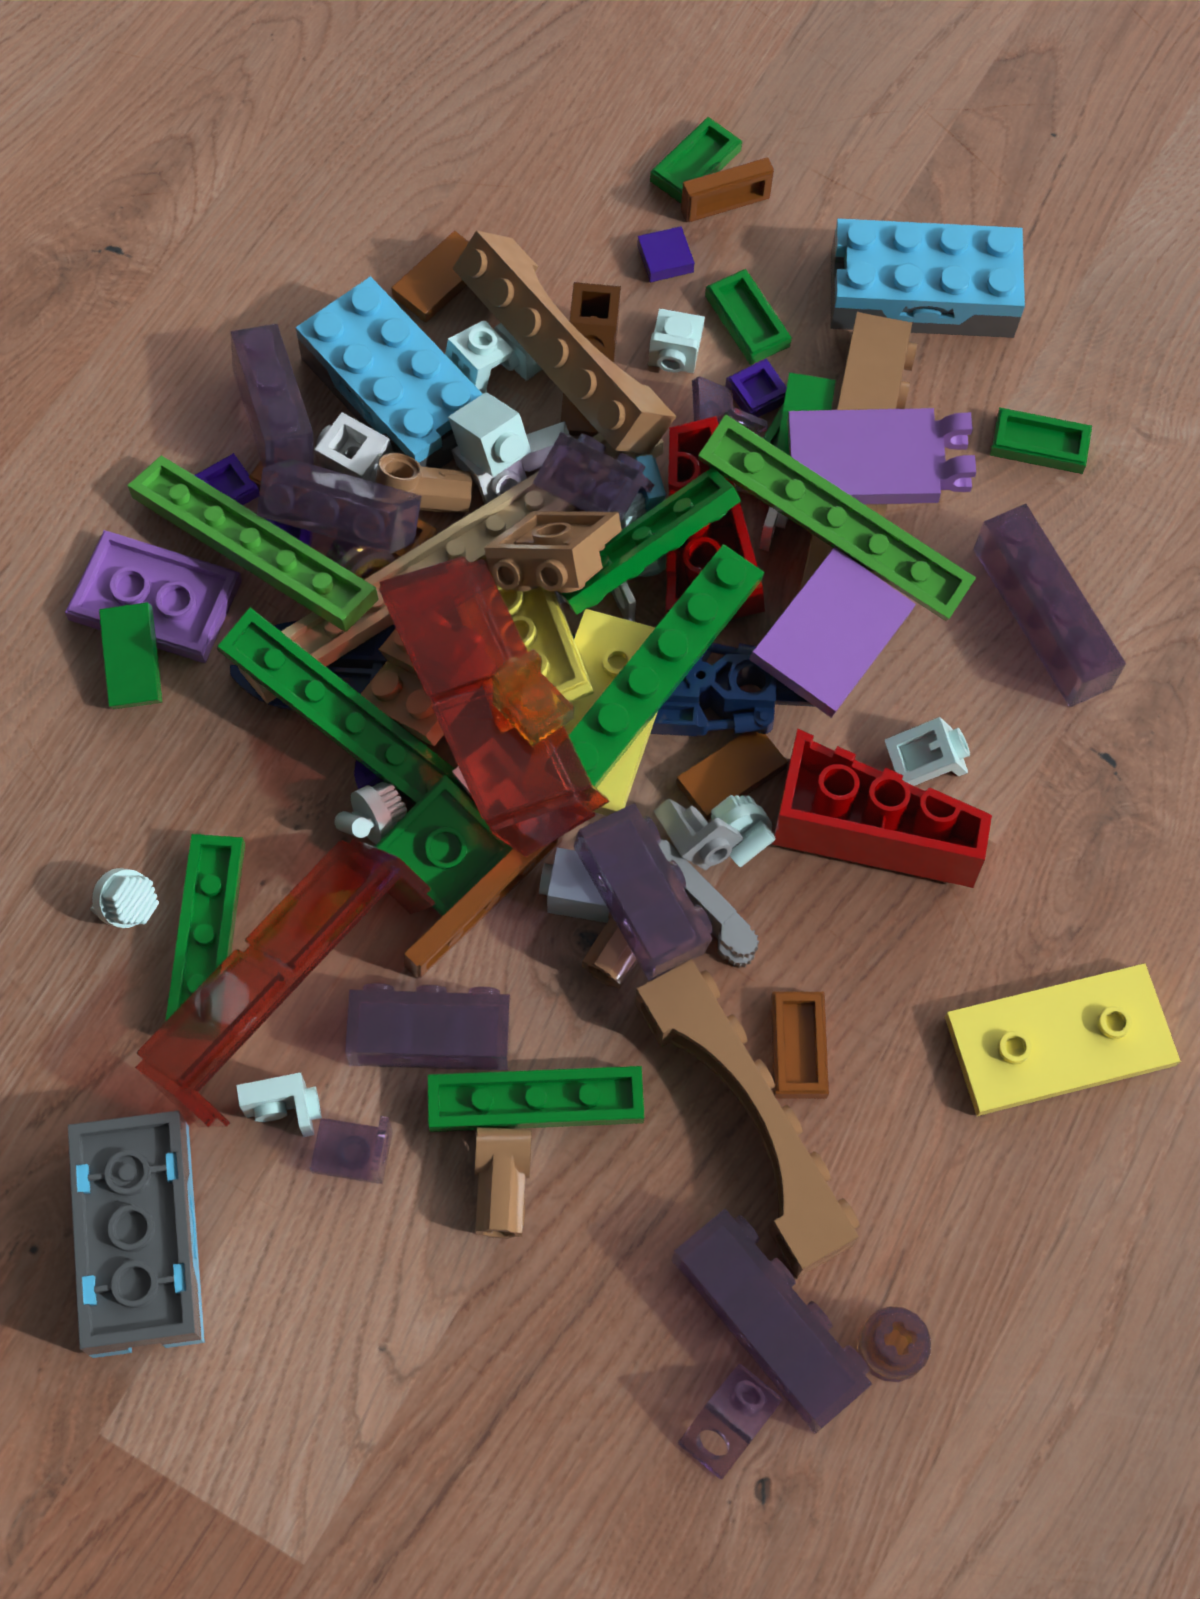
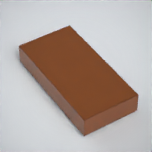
[681,157,774,223]
[391,230,469,323]
[676,732,788,821]
[771,992,829,1099]

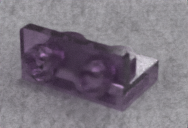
[532,432,655,523]

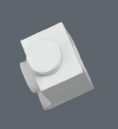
[314,412,394,494]

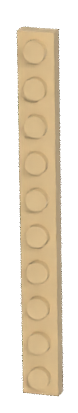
[238,433,664,704]

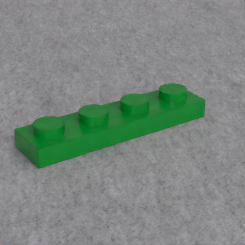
[558,467,741,615]
[164,834,245,1042]
[428,1066,645,1132]

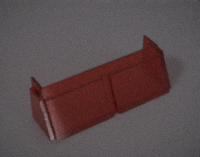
[379,557,610,857]
[135,838,436,1128]

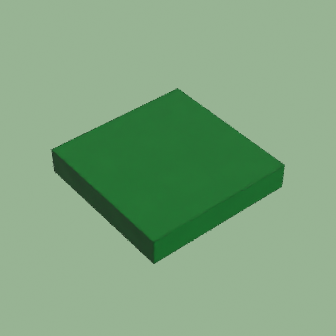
[372,775,517,916]

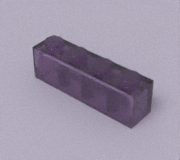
[973,503,1126,708]
[672,1209,872,1434]

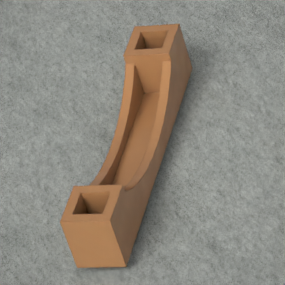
[452,230,677,454]
[635,959,859,1278]

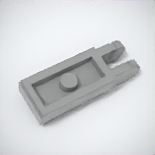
[646,840,759,968]

